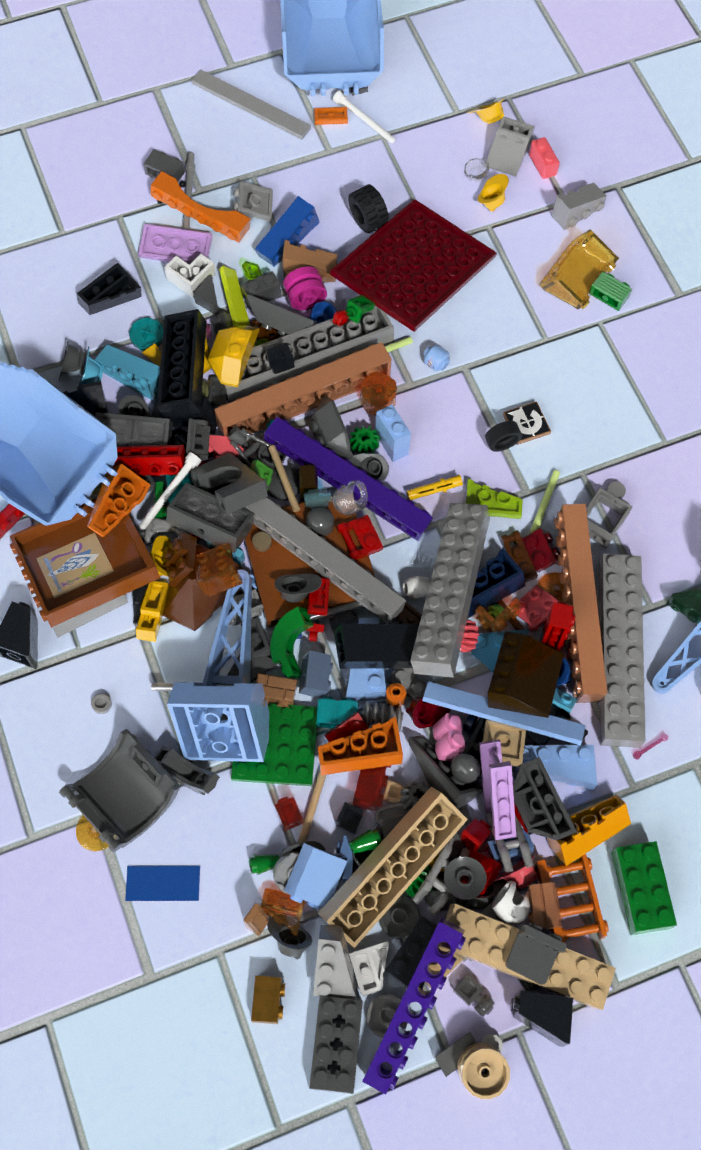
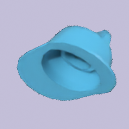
[78,346,103,386]

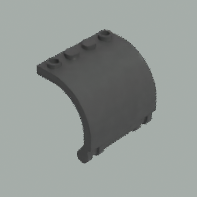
[59,729,181,853]

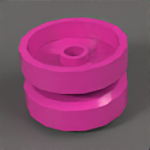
[283,267,327,311]

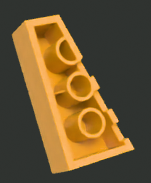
[546,795,631,866]

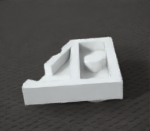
[349,941,389,997]

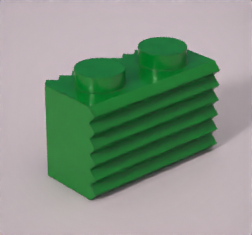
[589,271,632,311]

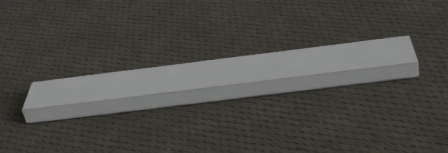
[192,70,311,140]

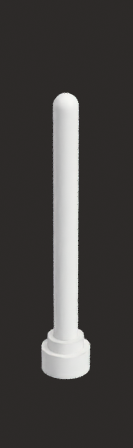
[333,90,395,143]
[139,452,202,530]

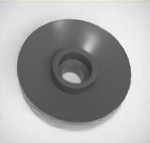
[267,466,300,500]
[444,857,486,900]

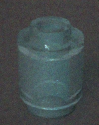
[304,488,332,509]

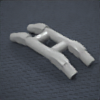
[485,812,534,873]
[412,838,470,916]

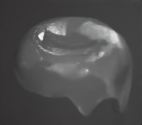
[464,158,489,183]

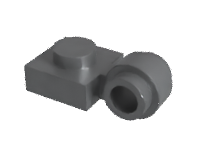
[453,974,495,1017]

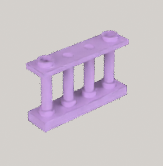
[479,739,516,840]

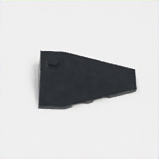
[63,381,109,416]

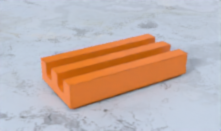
[314,107,348,125]

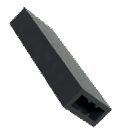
[334,624,420,669]

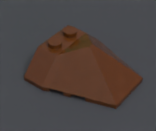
[162,543,250,631]

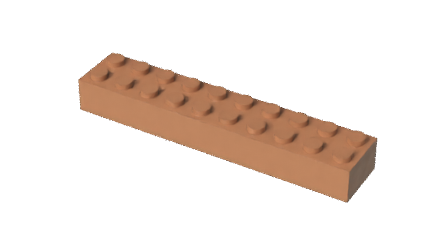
[214,342,392,436]
[554,504,607,703]

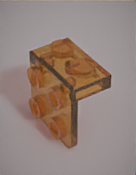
[195,543,243,597]
[475,598,522,632]

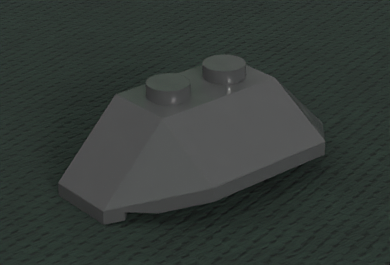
[247,294,317,336]
[308,396,353,460]
[513,757,577,841]

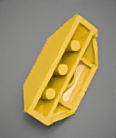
[208,325,259,387]

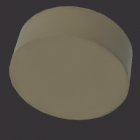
[252,532,272,552]

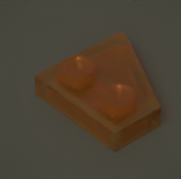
[260,888,306,936]

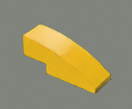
[136,581,169,642]

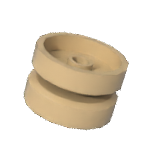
[457,1043,510,1099]

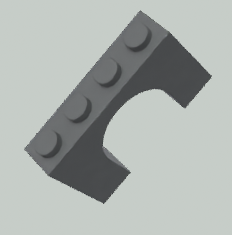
[190,453,268,515]

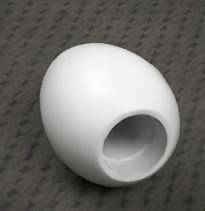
[403,575,431,599]

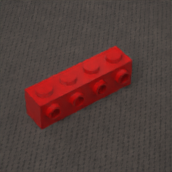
[113,445,186,476]
[540,602,576,651]

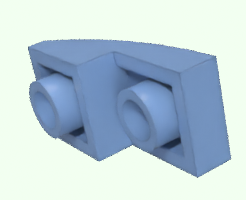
[336,835,353,882]

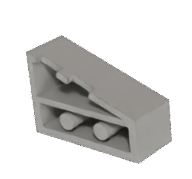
[313,925,358,1000]

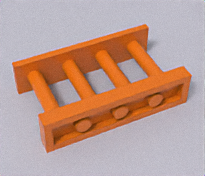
[534,854,609,943]

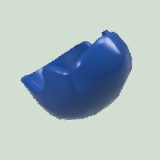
[309,301,337,324]

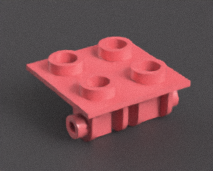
[509,585,560,632]

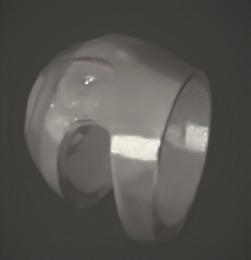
[332,480,368,516]

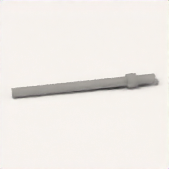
[183,152,196,230]

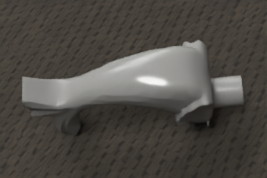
[138,518,191,545]

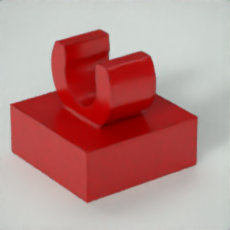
[306,623,325,642]

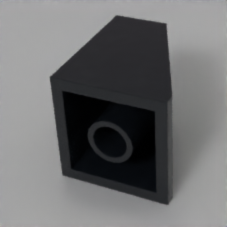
[0,601,38,669]
[510,990,573,1047]

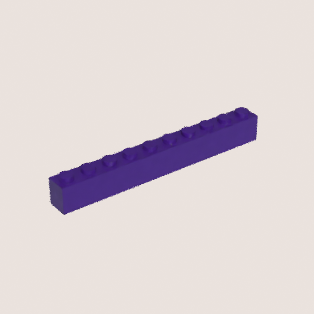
[264,417,433,541]

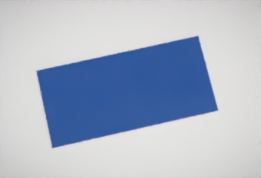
[125,866,200,901]

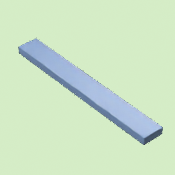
[423,681,586,745]

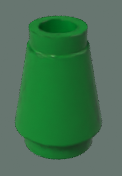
[349,829,381,854]
[249,854,280,875]

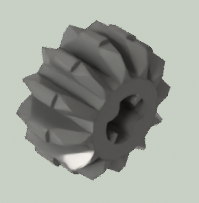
[400,780,431,810]

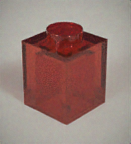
[274,797,303,832]

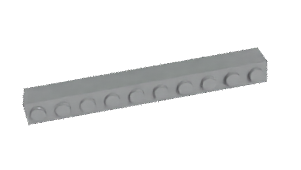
[244,497,406,624]

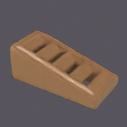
[243,903,270,936]

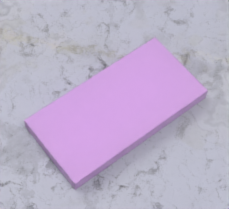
[138,224,213,265]

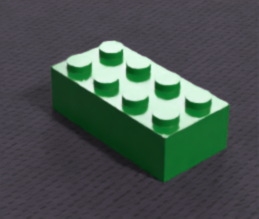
[611,841,677,936]

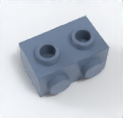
[299,650,333,698]

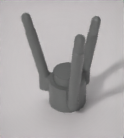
[227,426,271,468]

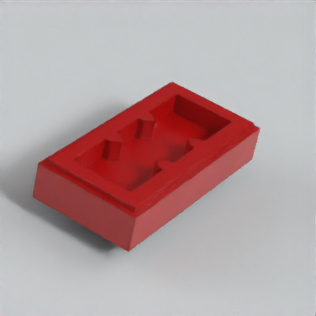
[307,578,330,616]

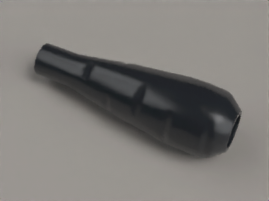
[133,584,148,625]

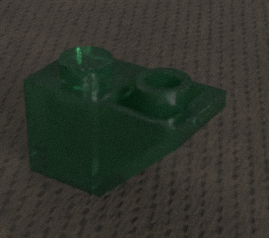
[667,590,701,624]

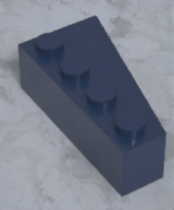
[467,548,526,619]

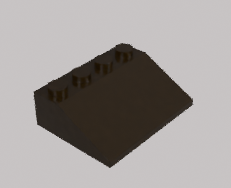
[488,631,564,718]

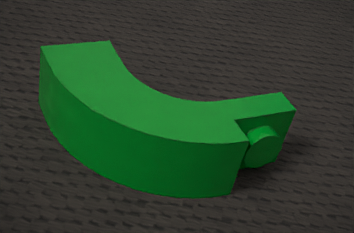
[270,607,314,678]

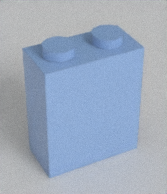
[375,404,411,462]
[284,843,347,909]

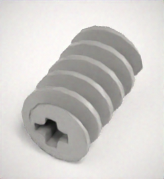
[362,701,404,732]

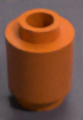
[385,683,406,708]

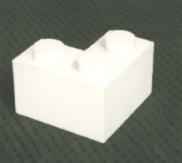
[164,254,216,298]

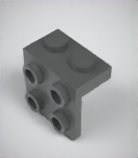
[505,923,567,985]

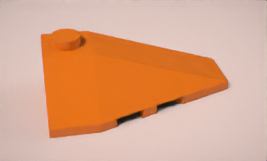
[87,464,151,537]

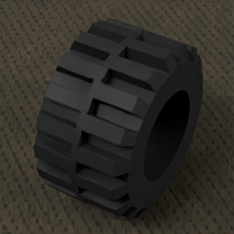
[348,184,389,233]

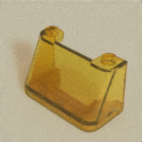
[539,229,619,309]

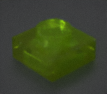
[242,261,262,280]

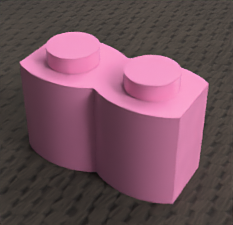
[433,713,465,762]

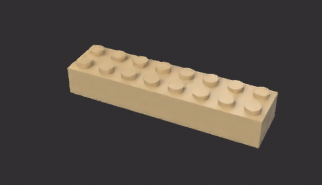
[318,787,468,948]
[439,904,616,1010]

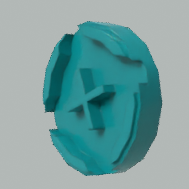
[129,317,164,350]

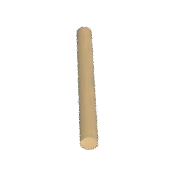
[268,445,300,512]
[297,770,326,843]

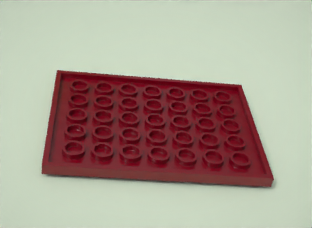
[330,199,497,332]

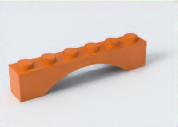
[151,171,251,243]

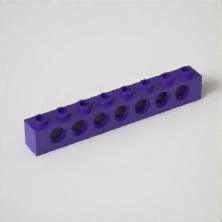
[362,918,466,1095]

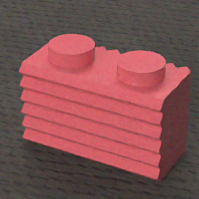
[529,137,560,179]

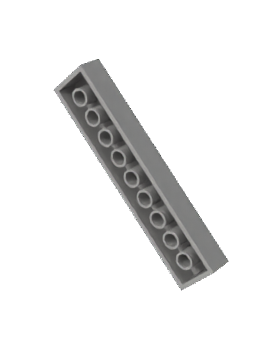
[217,306,394,402]
[410,503,490,678]
[599,554,646,748]

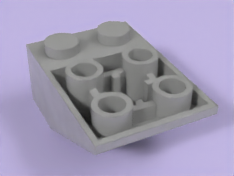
[485,116,535,177]

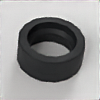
[485,421,522,452]

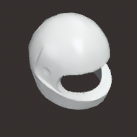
[492,880,530,924]

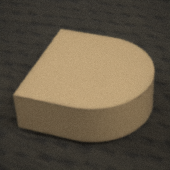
[382,780,404,804]

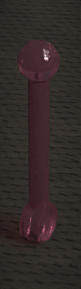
[633,734,668,760]

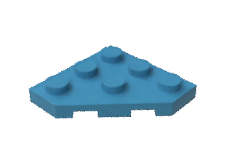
[471,629,529,672]

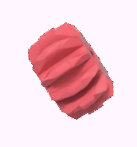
[460,620,479,652]

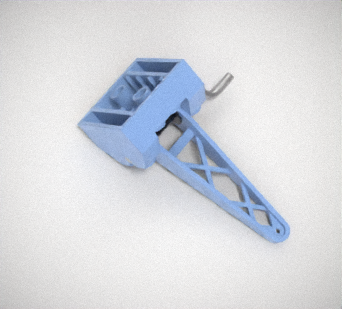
[151,569,269,762]

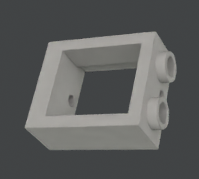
[586,488,633,548]

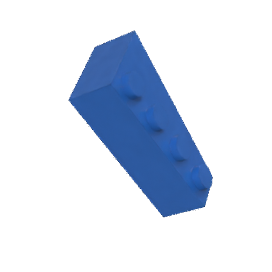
[255,196,320,267]

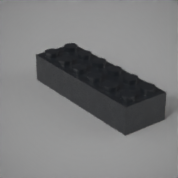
[157,309,207,419]

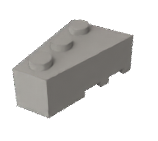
[552,182,607,230]

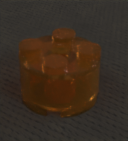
[360,372,397,416]

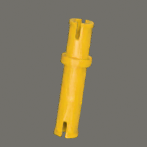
[406,475,463,501]

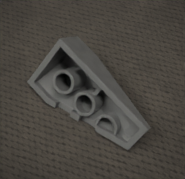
[408,735,483,810]

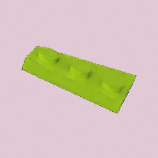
[466,478,523,519]

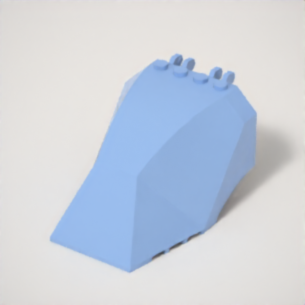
[280,0,384,96]
[0,362,118,526]

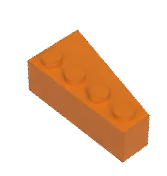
[318,717,403,775]

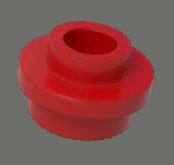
[332,310,349,327]

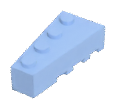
[346,617,386,701]
[512,745,597,790]

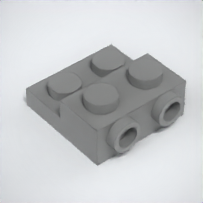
[232,181,273,221]

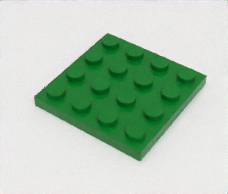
[231,703,318,786]

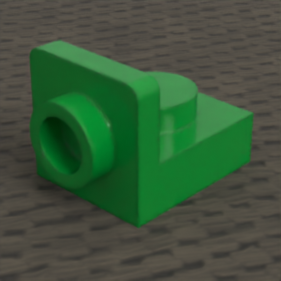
[346,295,375,324]

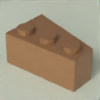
[283,240,337,282]

